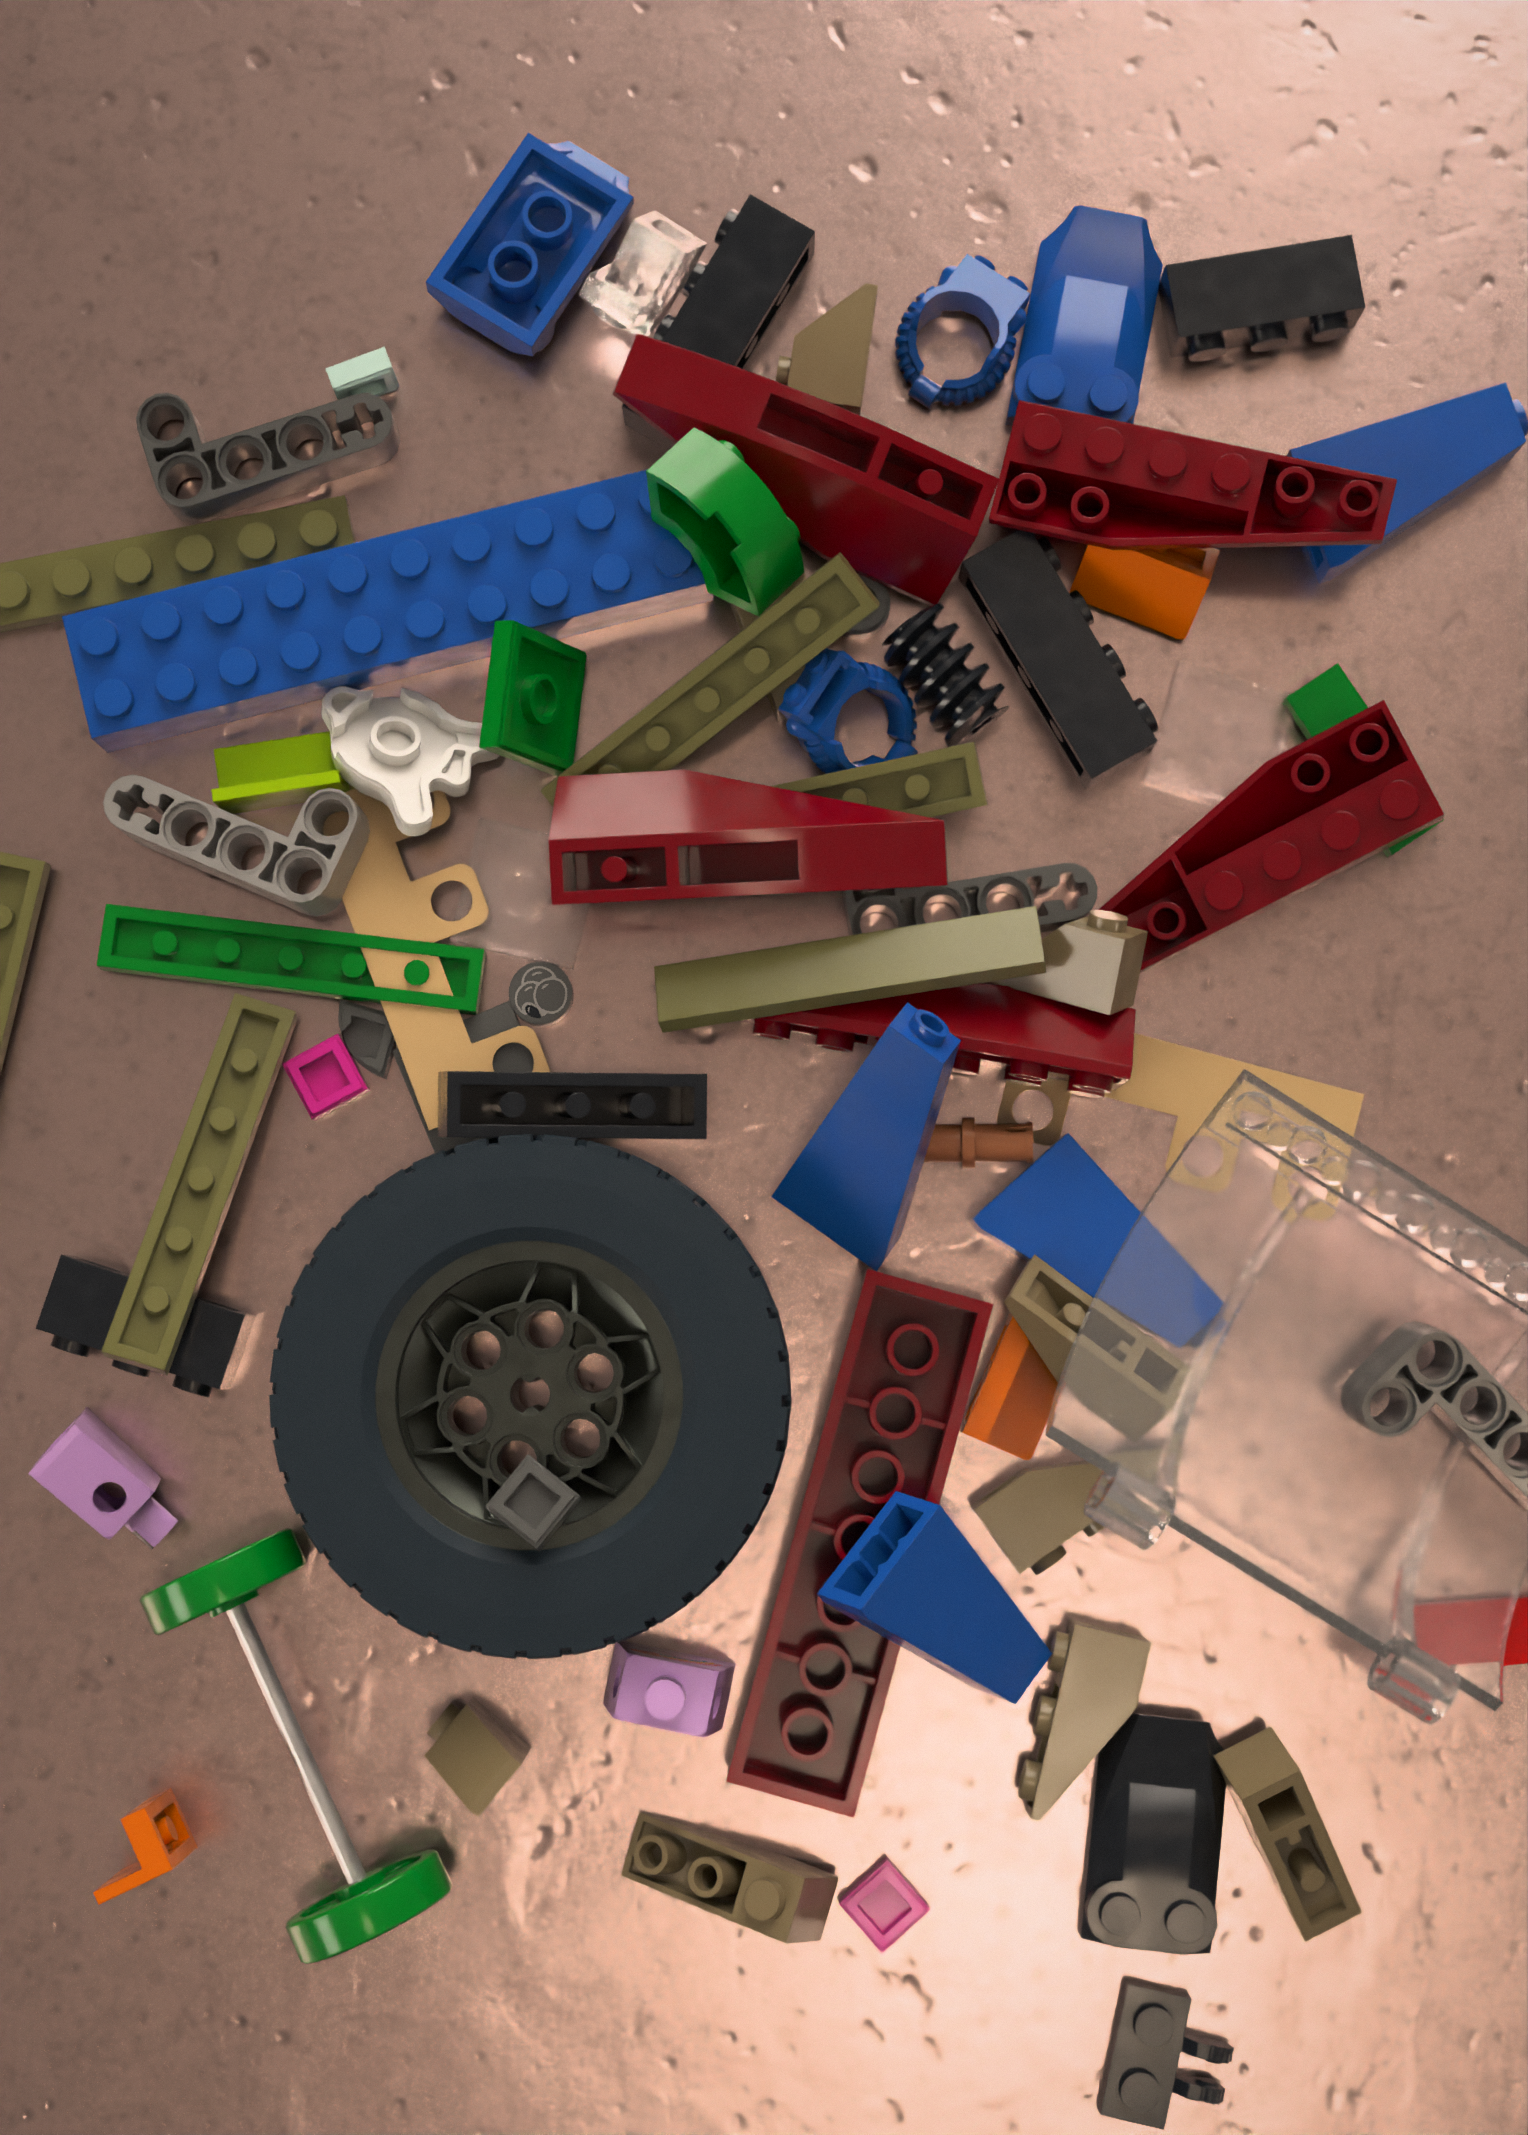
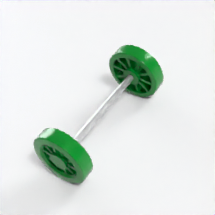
[140,1528,453,1964]

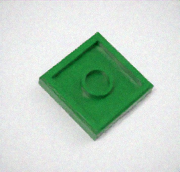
[479,620,587,776]

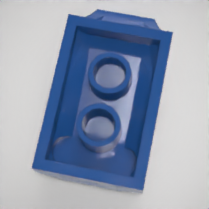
[426,133,634,357]
[1005,205,1163,426]

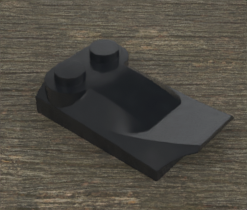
[1078,1713,1226,1955]

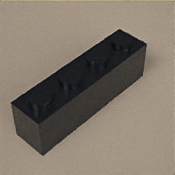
[622,194,815,450]
[958,530,1158,790]
[438,1071,707,1139]

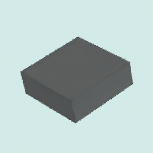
[485,1454,582,1552]

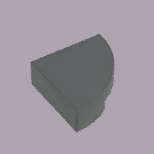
[338,999,397,1079]

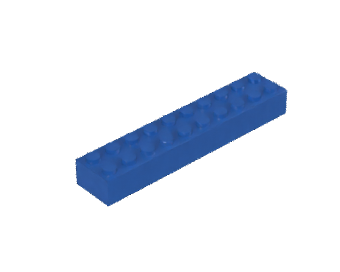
[62,469,714,753]

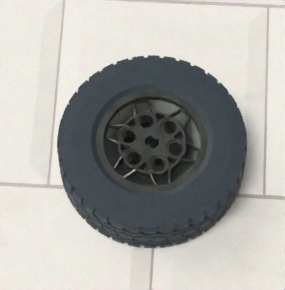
[269,1134,792,1659]

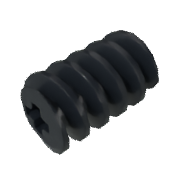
[882,602,1010,747]

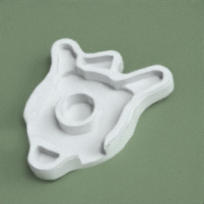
[321,686,500,836]

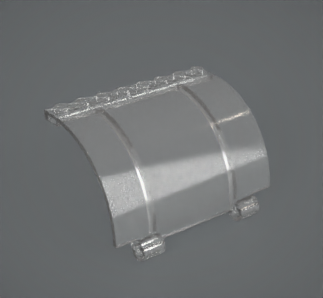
[1045,1069,1528,1724]

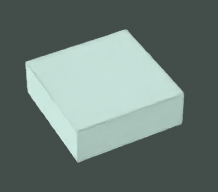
[325,347,400,400]

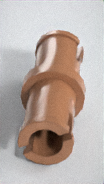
[924,1117,1033,1169]

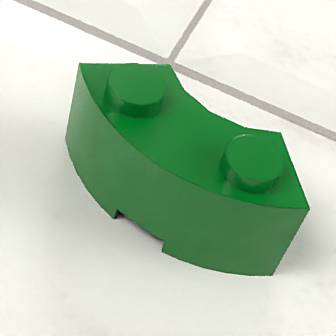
[646,427,804,617]

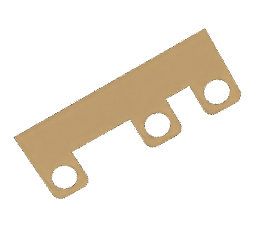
[323,789,550,1131]
[997,1033,1364,1219]

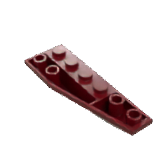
[612,333,999,606]
[989,400,1397,550]
[1099,700,1444,973]
[548,769,948,905]
[742,984,1136,1098]

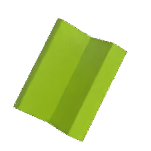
[211,731,350,814]

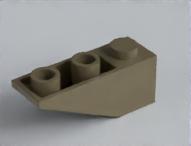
[970,1450,1179,1575]
[1018,1618,1152,1821]
[621,1812,839,1944]

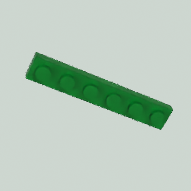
[96,904,486,1015]

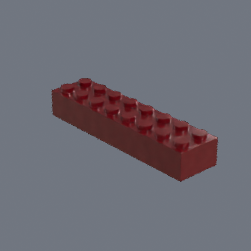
[726,1269,994,1818]

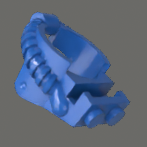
[895,254,1030,409]
[778,648,918,774]

